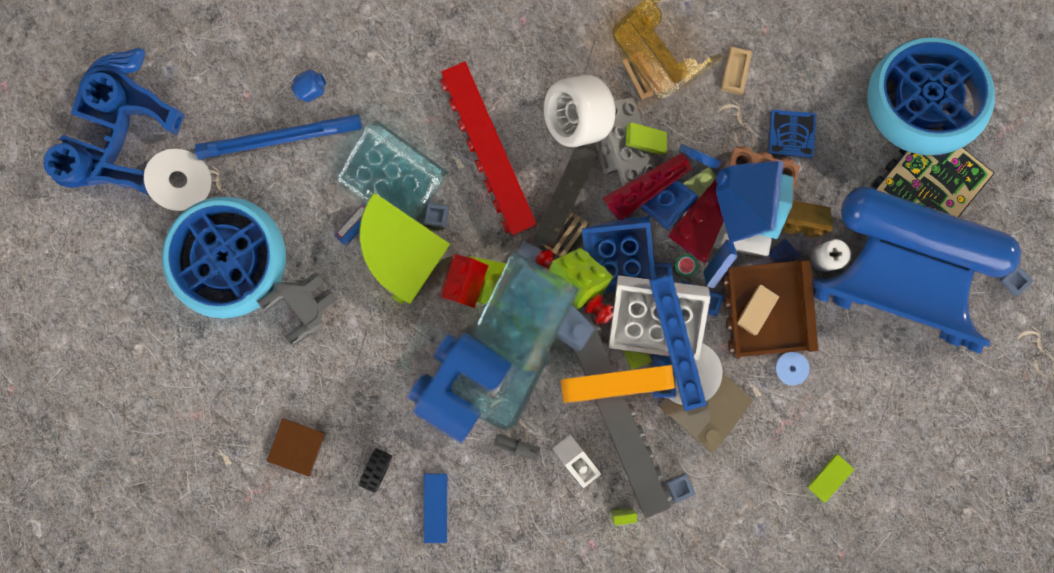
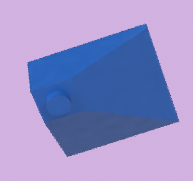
[716,161,783,242]
[582,216,656,293]

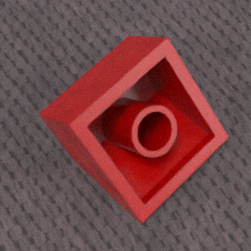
[438,254,489,308]

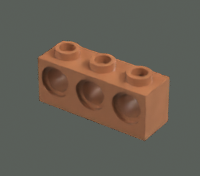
[726,146,800,190]

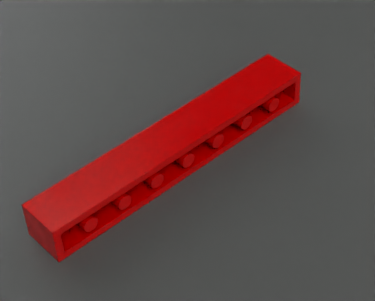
[439,61,537,237]

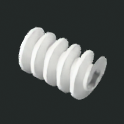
[810,240,850,272]

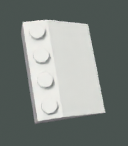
[609,276,710,360]

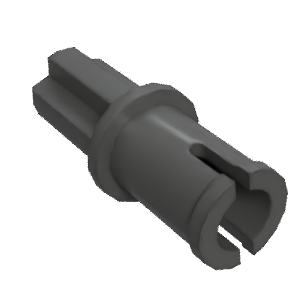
[494,434,540,461]

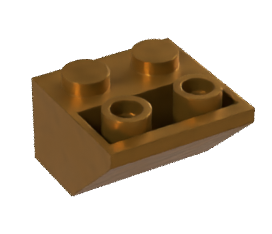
[782,200,833,239]

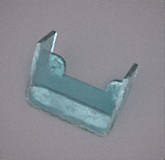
[458,319,549,430]

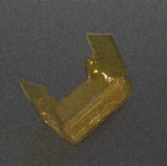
[612,0,722,98]

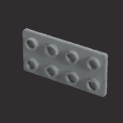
[594,98,656,186]

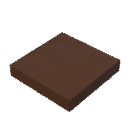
[267,418,326,477]

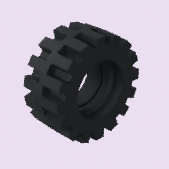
[358,448,393,493]

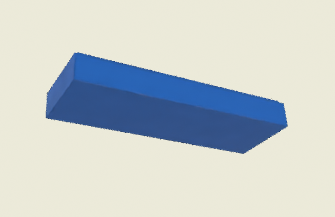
[424,473,447,543]

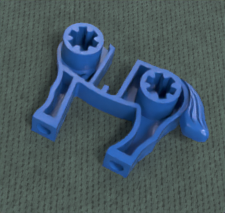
[43,47,185,196]

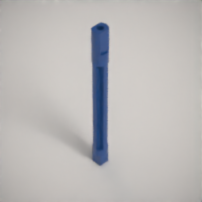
[195,114,363,160]

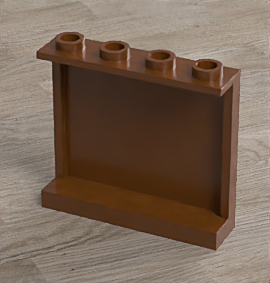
[722,260,818,359]

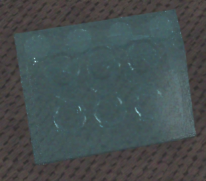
[336,121,449,221]
[472,253,580,371]

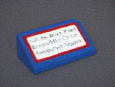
[335,203,366,246]

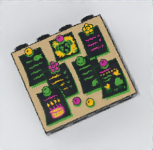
[871,128,995,217]

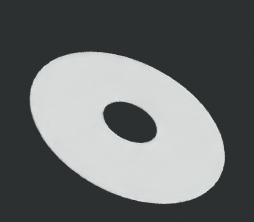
[144,149,211,211]
[669,343,722,405]

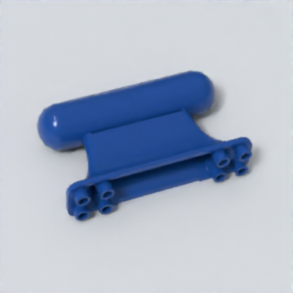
[812,187,1022,354]

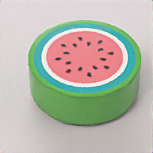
[674,254,698,277]

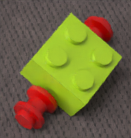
[535,248,614,324]

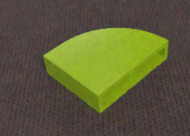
[359,193,450,305]

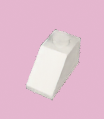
[552,435,601,488]

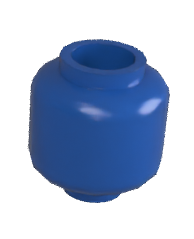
[291,69,326,102]

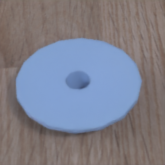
[776,352,810,386]

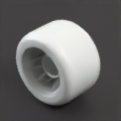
[544,75,615,147]

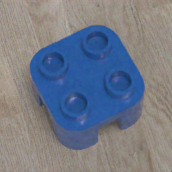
[407,332,513,444]

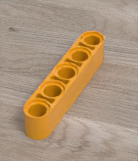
[560,365,675,403]

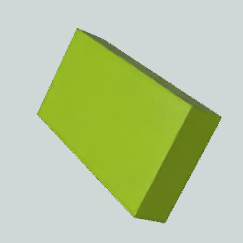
[626,122,667,155]
[806,454,855,503]
[610,508,638,526]

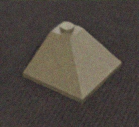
[658,369,753,453]

